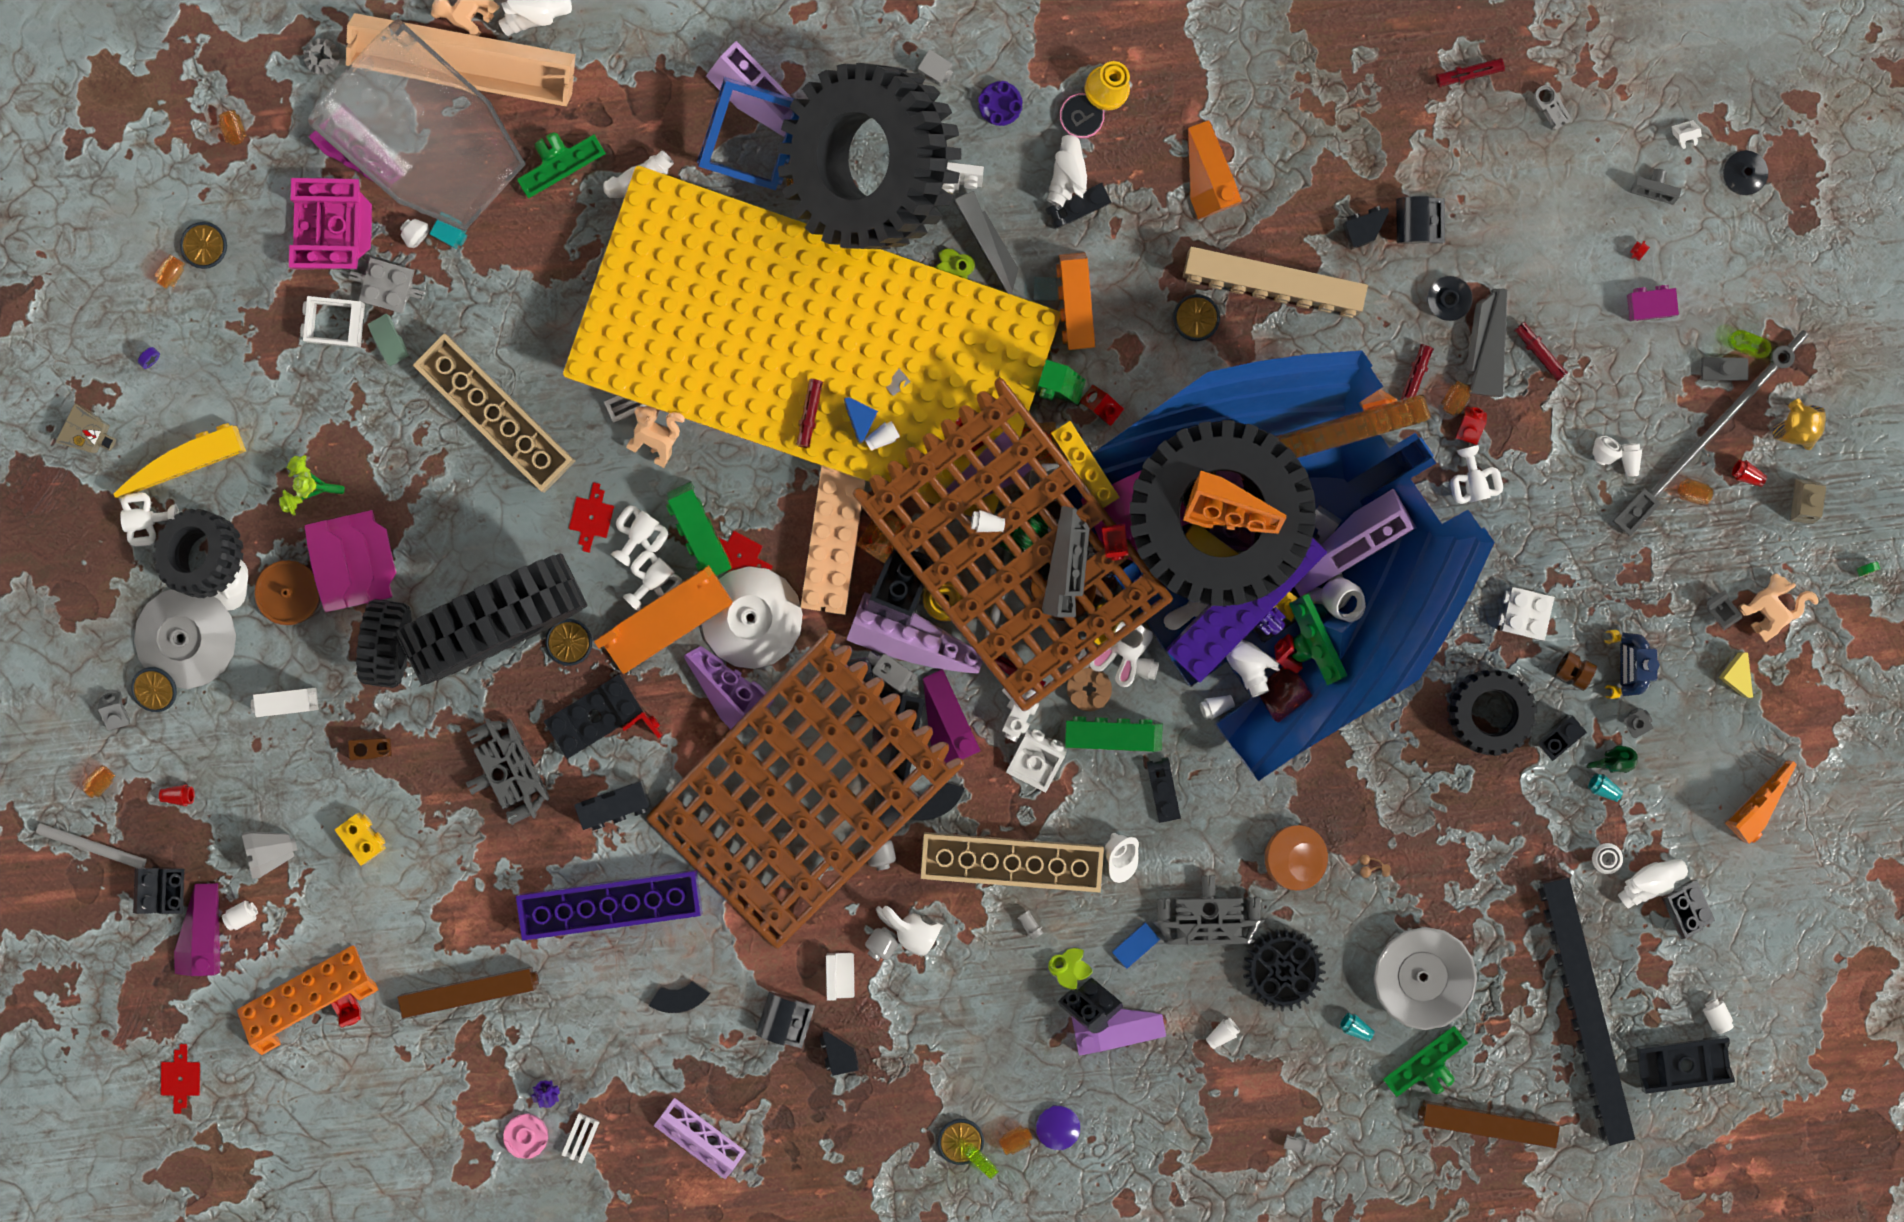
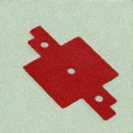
[569,482,614,553]
[716,531,773,572]
[161,1044,200,1114]

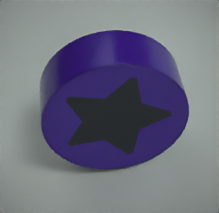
[138,347,160,369]

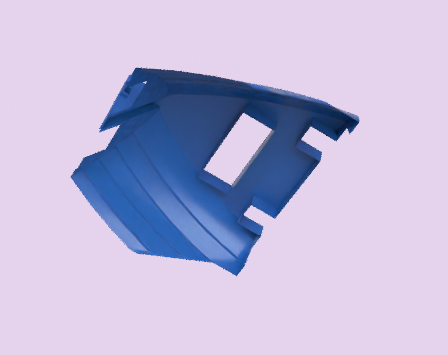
[1063,350,1495,781]

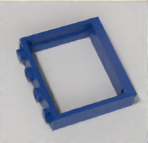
[697,77,800,190]

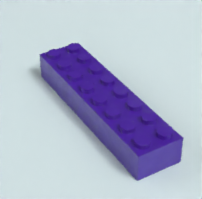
[1166,538,1328,683]
[516,869,703,941]

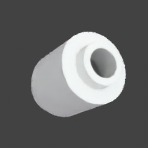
[222,900,258,931]
[1703,999,1734,1034]

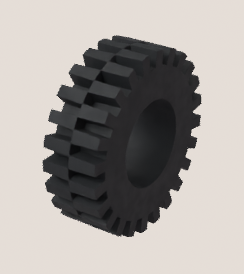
[778,63,961,249]
[1130,420,1316,606]
[396,553,587,686]

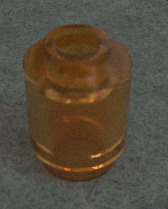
[218,110,247,145]
[154,254,185,289]
[1441,381,1471,416]
[1677,478,1713,506]
[82,764,116,798]
[998,1125,1033,1155]

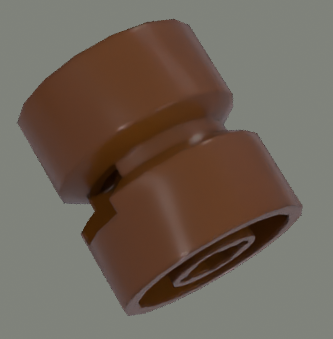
[1555,651,1597,691]

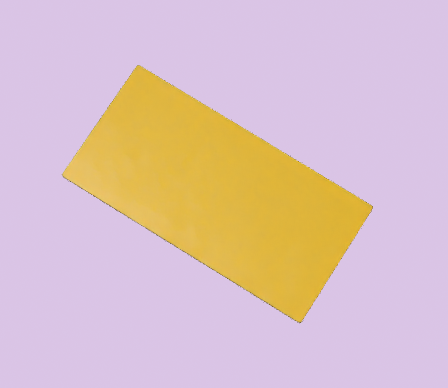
[563,166,1060,517]

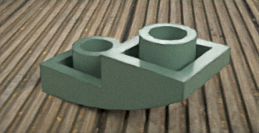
[367,314,409,367]

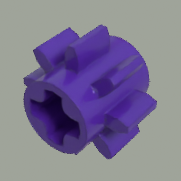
[1257,607,1286,635]
[531,1080,560,1108]

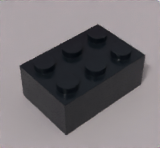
[867,546,934,626]

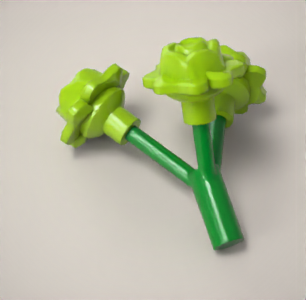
[279,455,345,516]

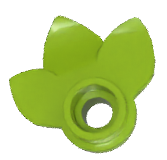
[935,249,975,279]
[1048,948,1093,989]

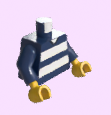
[1604,629,1660,699]

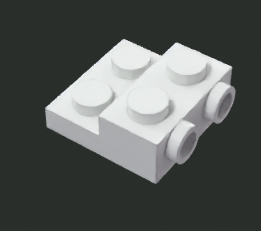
[942,162,984,195]
[1498,587,1555,641]
[1006,729,1067,793]

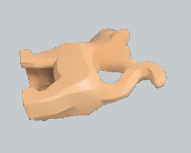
[431,0,500,36]
[626,406,685,468]
[1738,573,1819,642]

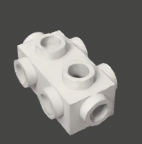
[1002,688,1040,742]

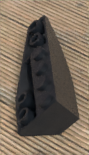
[872,690,925,827]

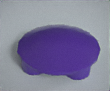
[978,81,1023,126]
[1036,1105,1080,1150]

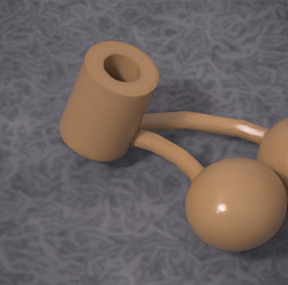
[1360,855,1391,878]

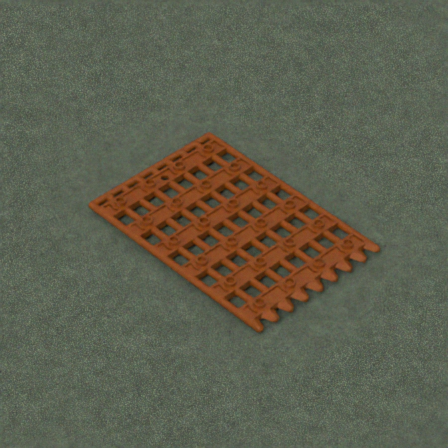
[853,378,1173,711]
[646,630,964,948]

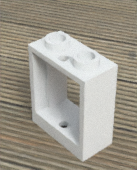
[300,296,365,348]
[251,688,319,717]

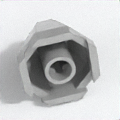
[241,831,298,879]

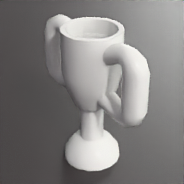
[1450,445,1503,504]
[121,492,179,546]
[611,505,668,567]
[622,550,683,611]

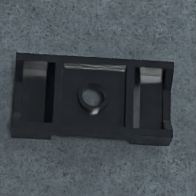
[544,673,645,759]
[1636,1035,1735,1094]

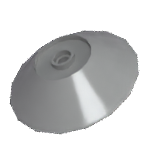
[134,589,236,689]
[1374,927,1477,1030]

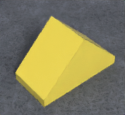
[1718,652,1753,698]

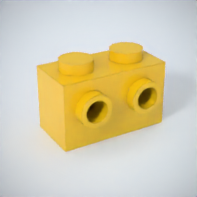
[335,813,386,866]

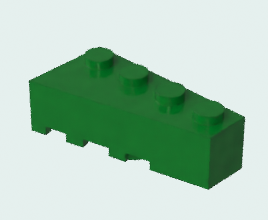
[1036,359,1086,405]
[666,481,732,576]
[1065,716,1163,752]

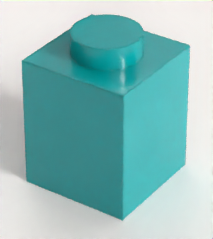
[430,214,467,249]

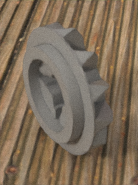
[303,38,340,75]

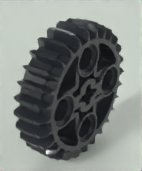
[1242,928,1326,1012]

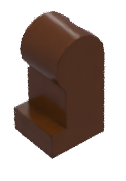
[348,738,392,761]

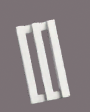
[604,396,646,423]
[562,1113,600,1164]

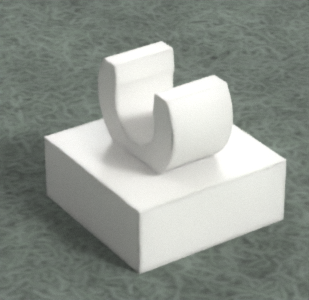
[1672,120,1702,149]

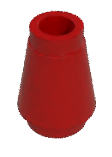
[1732,460,1767,487]
[159,784,195,807]

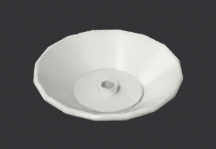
[701,566,803,669]

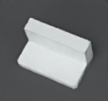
[826,953,855,1000]

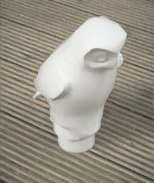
[498,0,572,36]
[1046,135,1087,208]
[603,151,674,198]
[1226,639,1280,697]
[1618,859,1688,909]

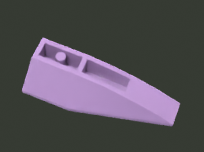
[706,41,793,137]
[1294,489,1417,597]
[847,592,983,673]

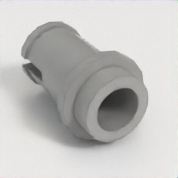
[1017,910,1043,940]
[1284,1134,1313,1157]

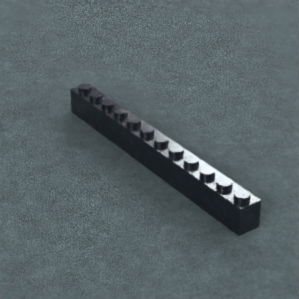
[1537,876,1635,1146]

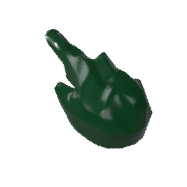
[1586,746,1638,773]

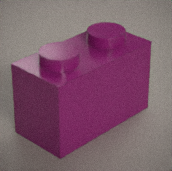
[1627,285,1679,322]

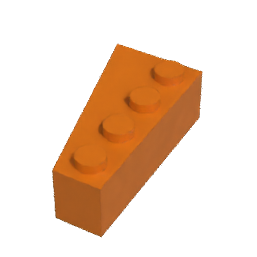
[1056,252,1095,350]

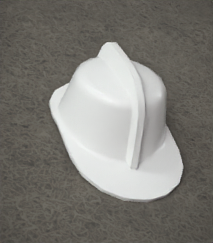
[214,560,248,610]
[1104,833,1139,883]

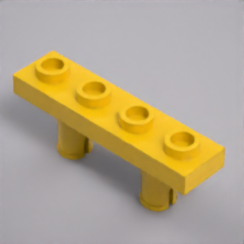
[1051,421,1120,508]

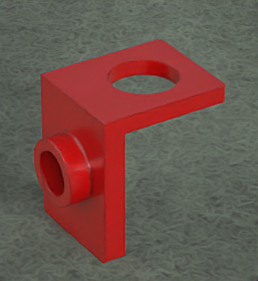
[1079,385,1124,426]
[622,712,663,739]

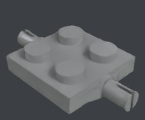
[349,258,425,313]

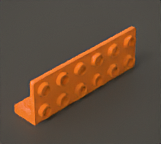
[594,565,733,674]
[237,945,379,1055]

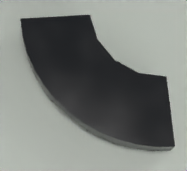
[910,783,965,820]
[648,980,711,1013]

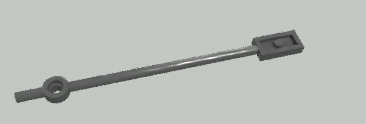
[1613,330,1809,536]

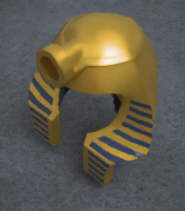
[1773,398,1826,450]

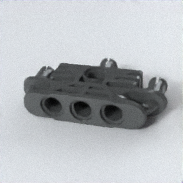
[466,718,550,825]
[1153,875,1265,945]

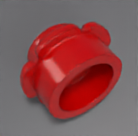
[1630,241,1650,261]

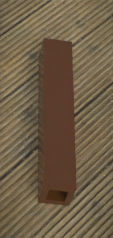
[397,967,539,1019]
[1418,1100,1560,1148]

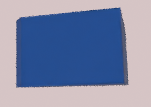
[844,397,878,444]
[1323,612,1359,660]

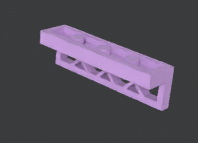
[654,1098,746,1179]

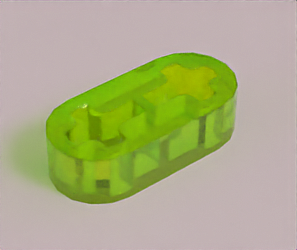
[1728,330,1772,359]
[963,1143,999,1179]

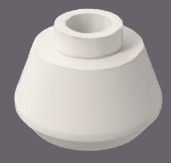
[400,219,429,248]
[1593,436,1622,465]
[1592,843,1623,874]

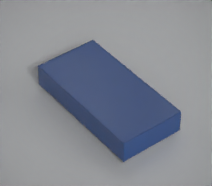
[1112,922,1160,969]

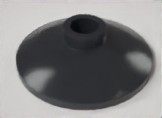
[1723,150,1768,195]
[1427,276,1473,321]

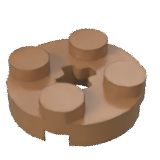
[1067,666,1112,711]

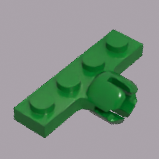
[517,132,606,199]
[1289,594,1347,686]
[1383,1025,1468,1098]

